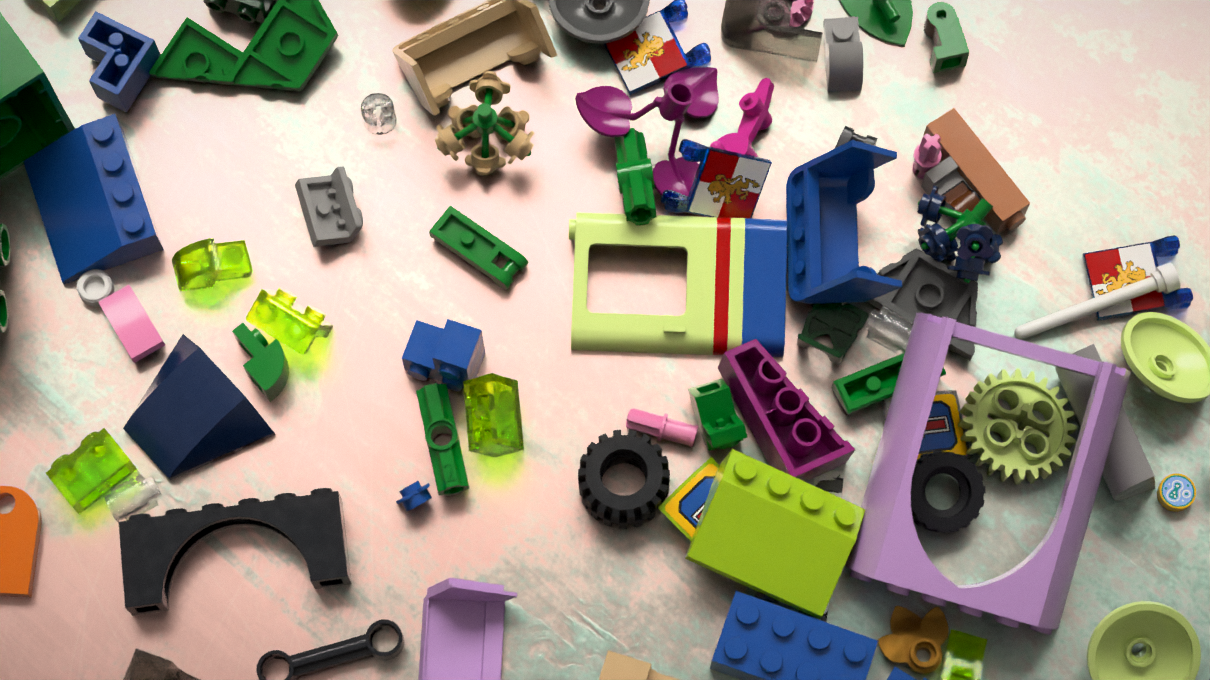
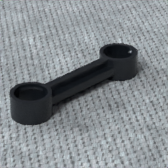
[256,619,404,680]

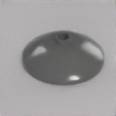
[548,0,650,44]

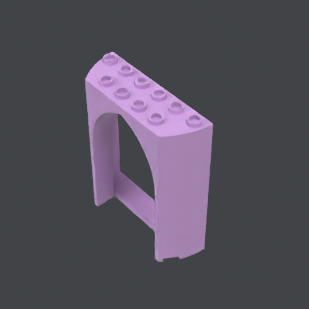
[845,313,1131,635]

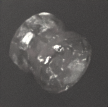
[360,92,397,135]

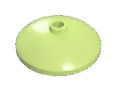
[1121,312,1210,403]
[1087,601,1201,680]

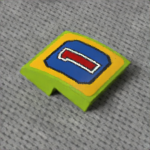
[658,457,719,541]

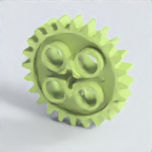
[958,368,1077,485]

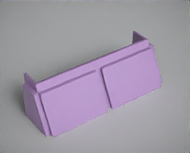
[418,578,517,680]

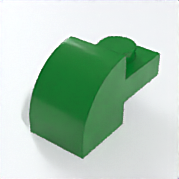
[232,322,289,402]

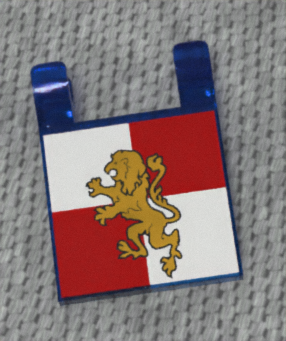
[603,0,712,95]
[661,139,772,218]
[1083,235,1193,321]

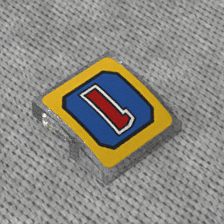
[881,390,972,460]

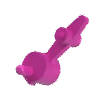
[709,78,774,159]

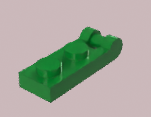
[429,205,529,290]

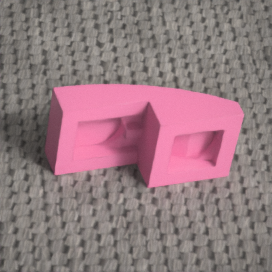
[98,285,165,363]

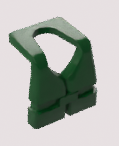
[797,303,869,365]

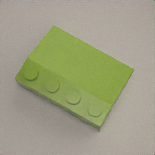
[685,449,865,619]

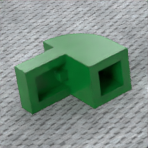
[688,378,748,451]

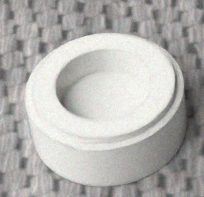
[77,269,114,307]

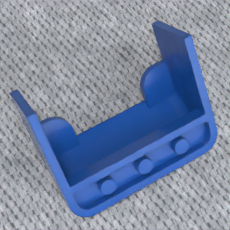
[786,140,902,304]

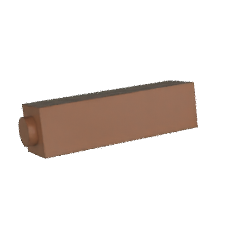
[922,108,1030,234]

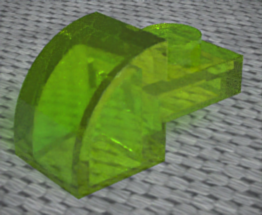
[171,238,253,292]
[937,629,987,680]

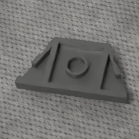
[867,248,978,361]

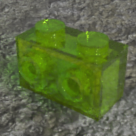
[463,373,524,457]
[46,428,137,514]

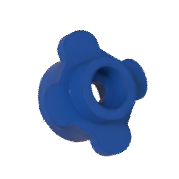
[396,481,432,512]

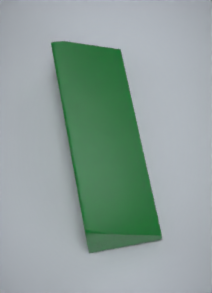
[831,353,946,414]

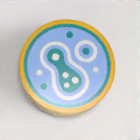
[1157,474,1196,512]

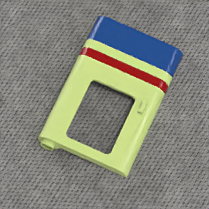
[569,212,787,358]

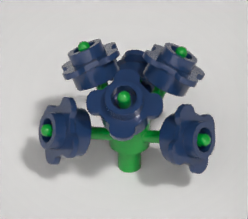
[917,186,1003,283]

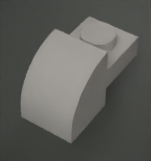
[823,17,864,92]

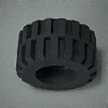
[578,429,670,529]

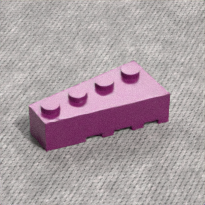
[717,339,856,482]

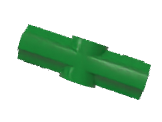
[614,127,657,226]
[416,383,469,496]

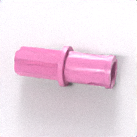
[912,134,942,179]
[626,408,699,448]

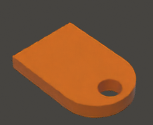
[0,486,42,598]

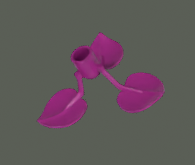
[575,67,719,207]

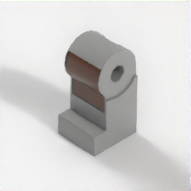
[921,156,981,224]

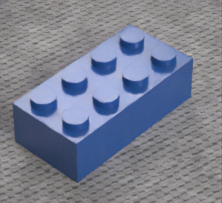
[710,591,878,680]

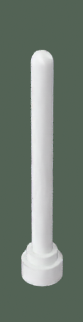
[1014,262,1181,340]

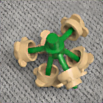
[435,71,535,175]

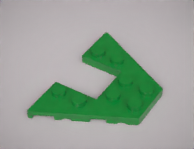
[149,0,339,92]

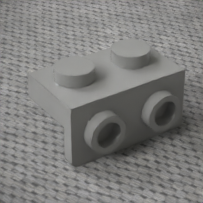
[295,166,363,247]

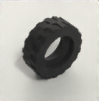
[911,451,986,533]

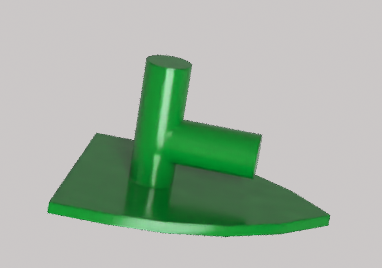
[839,0,913,47]

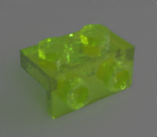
[246,287,334,354]

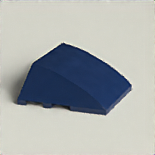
[123,334,276,480]

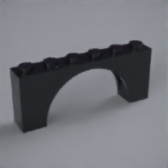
[118,488,352,616]

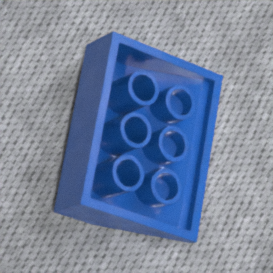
[23,114,164,284]

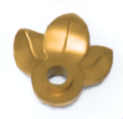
[878,606,949,674]

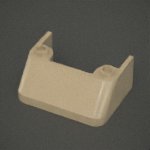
[392,0,557,116]

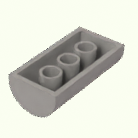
[1055,344,1155,501]

